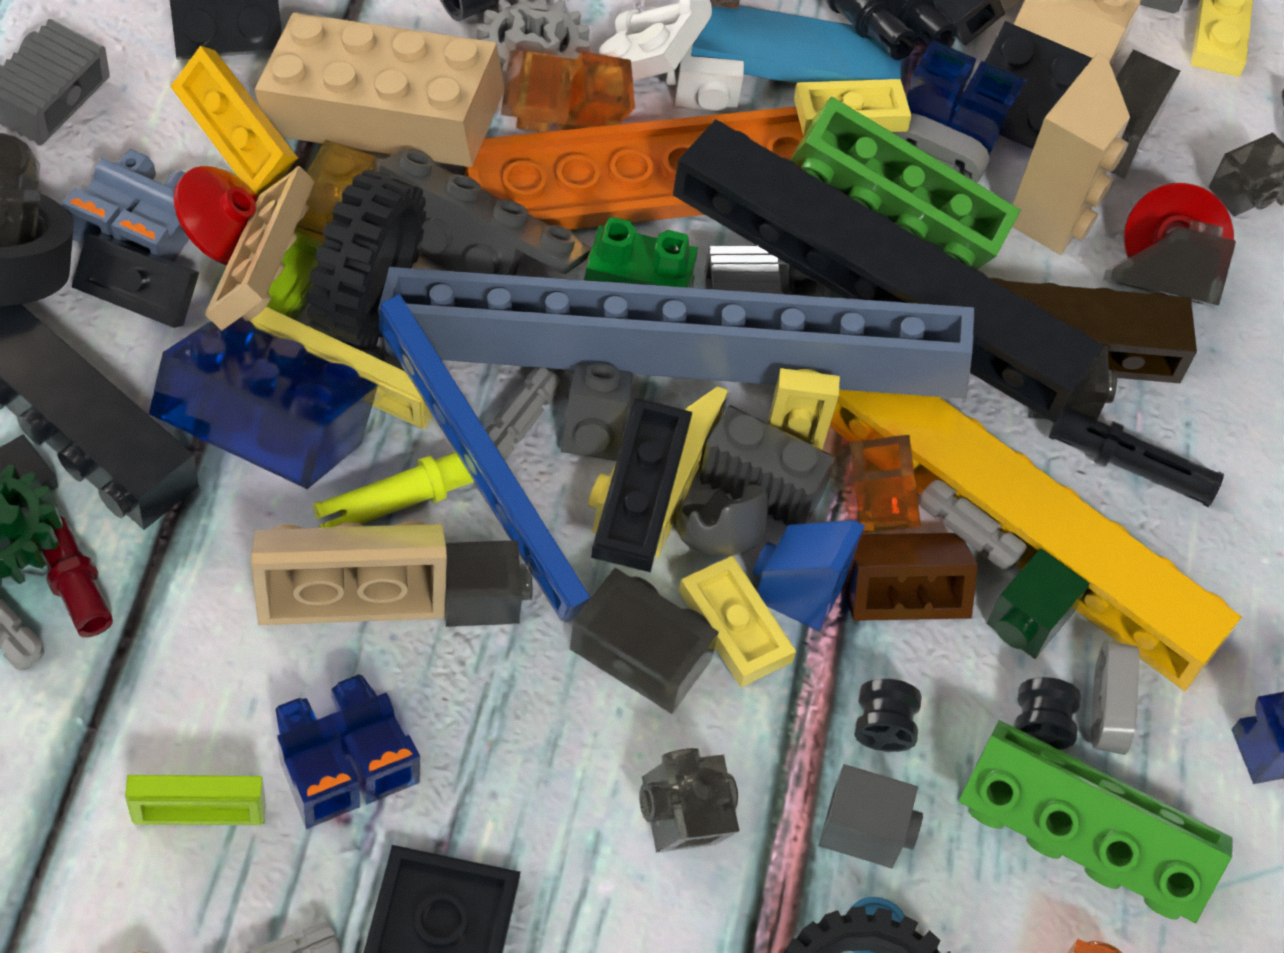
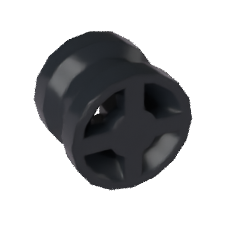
[1014,677,1081,750]
[854,679,922,752]

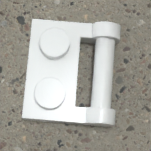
[588,0,712,89]

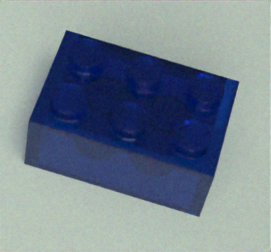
[149,317,378,490]

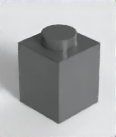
[818,764,923,868]

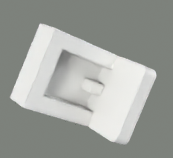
[666,47,744,113]

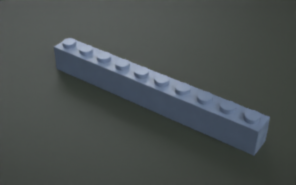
[378,267,974,399]

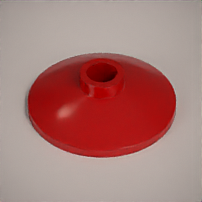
[173,166,258,266]
[1123,183,1234,291]

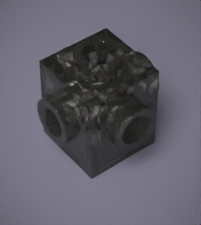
[639,748,739,853]

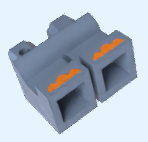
[62,149,189,262]

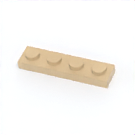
[205,166,315,331]

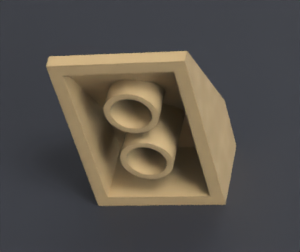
[1014,0,1142,66]

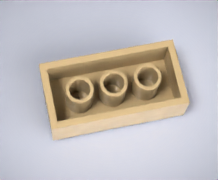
[254,13,505,167]

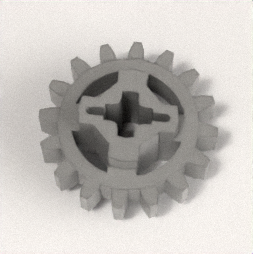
[477,0,591,95]

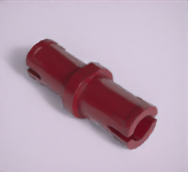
[40,516,113,638]

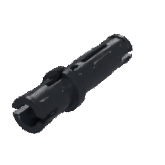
[1048,407,1224,507]

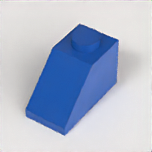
[753,520,865,632]

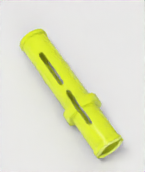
[313,452,475,528]

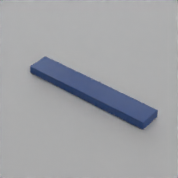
[378,294,591,623]

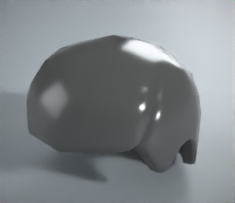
[676,484,768,557]

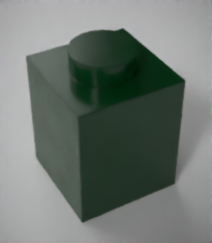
[986,548,1090,659]

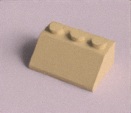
[1012,52,1130,255]
[251,521,447,625]

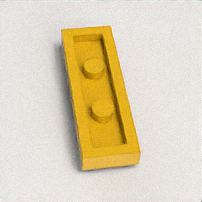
[170,46,298,197]

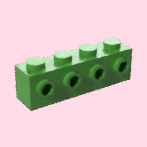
[790,96,1021,270]
[958,720,1233,923]

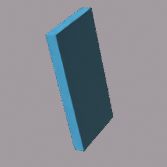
[691,0,902,84]

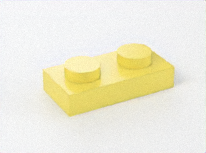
[1190,0,1253,77]
[794,79,911,136]
[767,368,840,450]
[678,555,796,688]

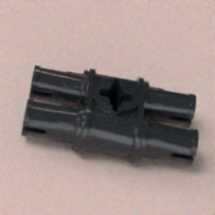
[827,0,958,60]

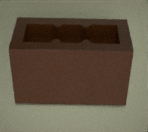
[845,533,978,621]

